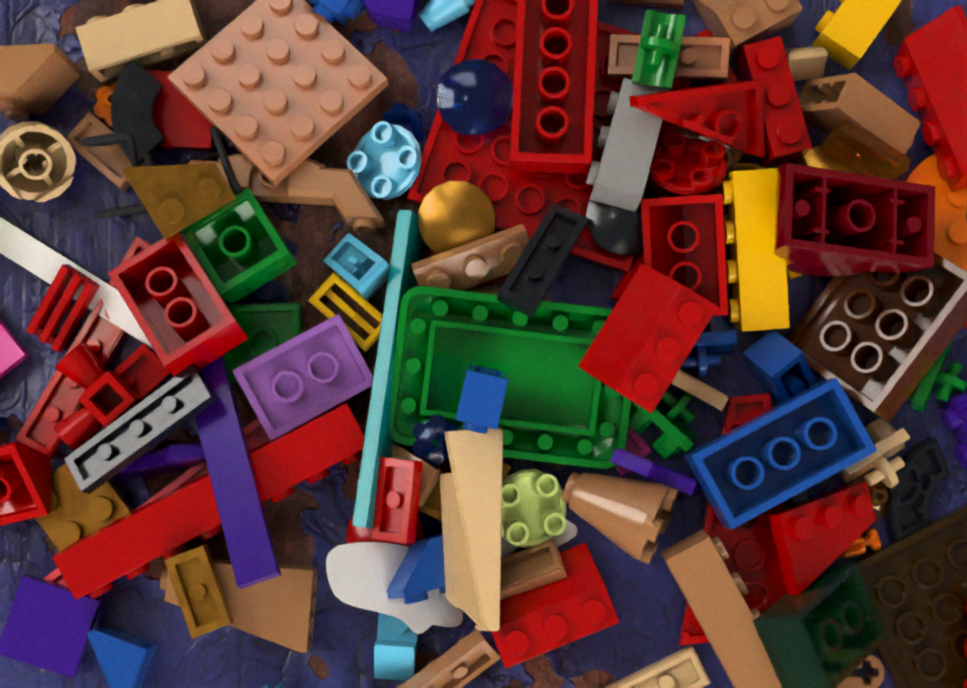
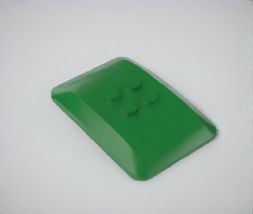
[389,286,631,469]

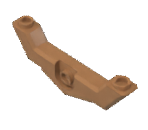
[188,153,385,234]

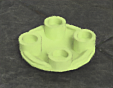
[501,469,566,548]

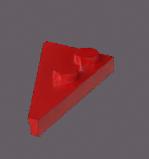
[629,79,765,157]

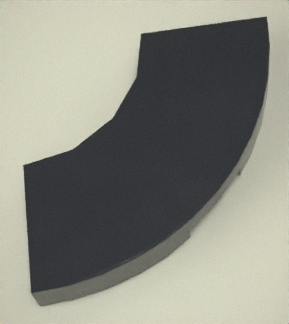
[111,60,165,166]
[885,437,951,541]

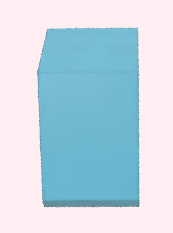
[323,232,390,301]

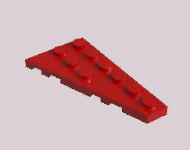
[678,393,800,645]

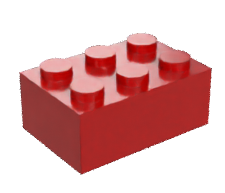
[108,232,249,377]

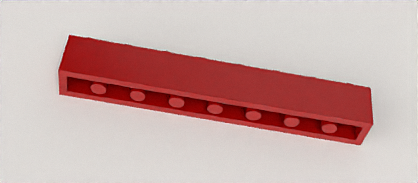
[52,400,365,600]

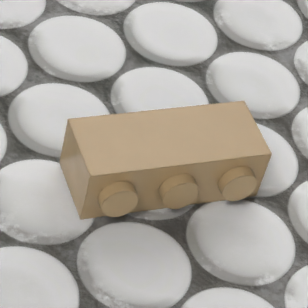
[75,0,208,82]

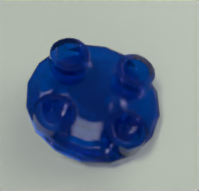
[436,59,513,135]

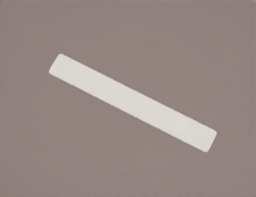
[0,217,153,349]

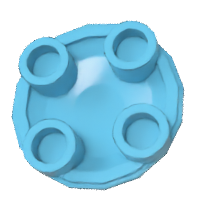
[347,121,422,200]

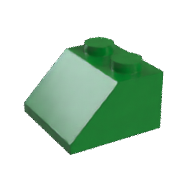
[181,188,298,305]

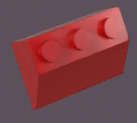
[641,194,728,316]
[578,263,718,413]
[491,542,620,669]

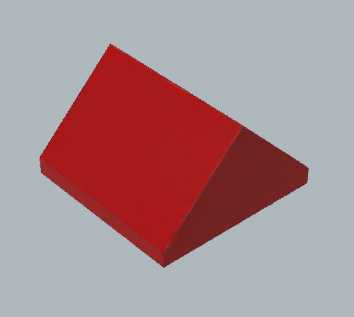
[0,441,51,526]

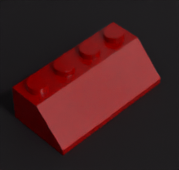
[893,5,967,192]

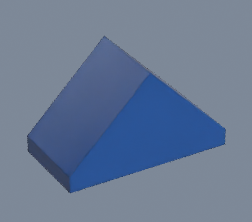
[86,624,158,688]

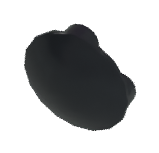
[585,184,659,255]

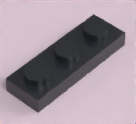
[497,202,588,318]

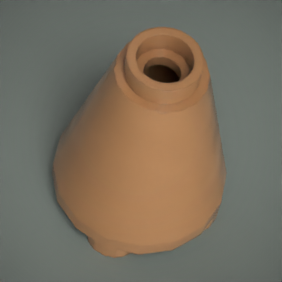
[561,472,679,564]

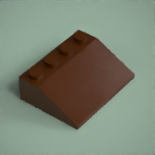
[787,252,967,422]

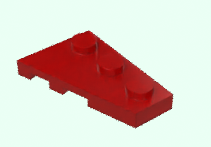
[768,481,876,595]

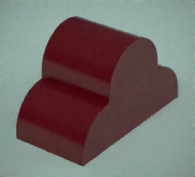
[774,163,935,277]

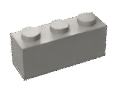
[586,78,670,212]

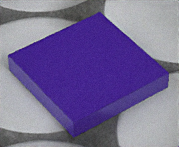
[0,574,103,678]

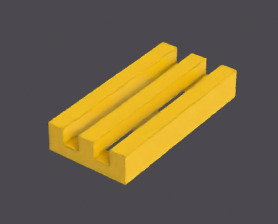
[308,272,383,353]

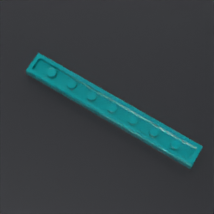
[352,210,423,529]

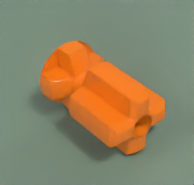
[841,527,881,558]

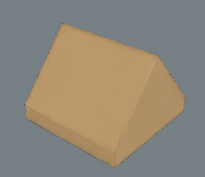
[785,46,828,81]

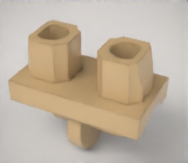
[838,417,910,488]

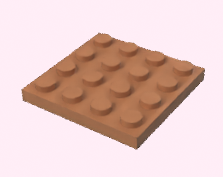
[167,0,388,186]

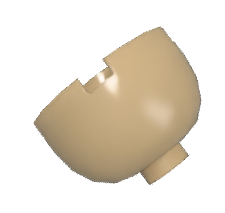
[0,121,76,202]

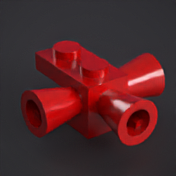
[53,342,171,451]

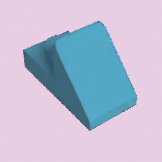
[374,613,418,681]

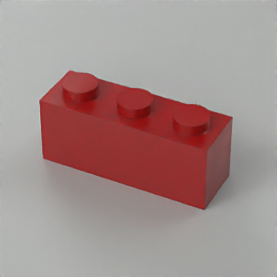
[734,36,812,168]

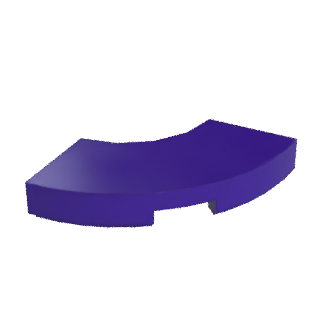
[115,443,206,479]
[610,447,701,497]

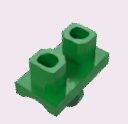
[632,9,687,90]
[907,341,967,413]
[628,390,697,460]

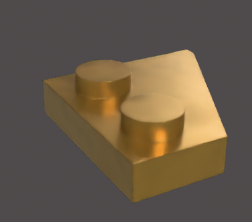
[122,163,236,239]

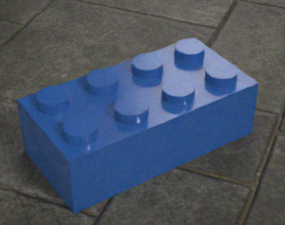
[684,377,877,530]

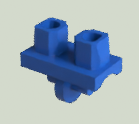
[680,316,737,379]

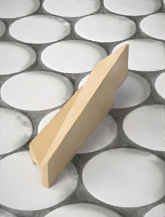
[439,427,503,631]

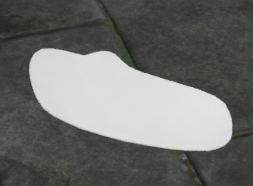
[326,542,463,634]

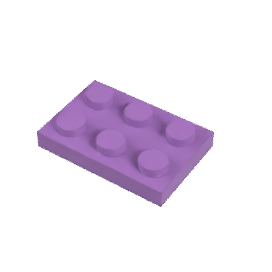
[232,314,373,441]

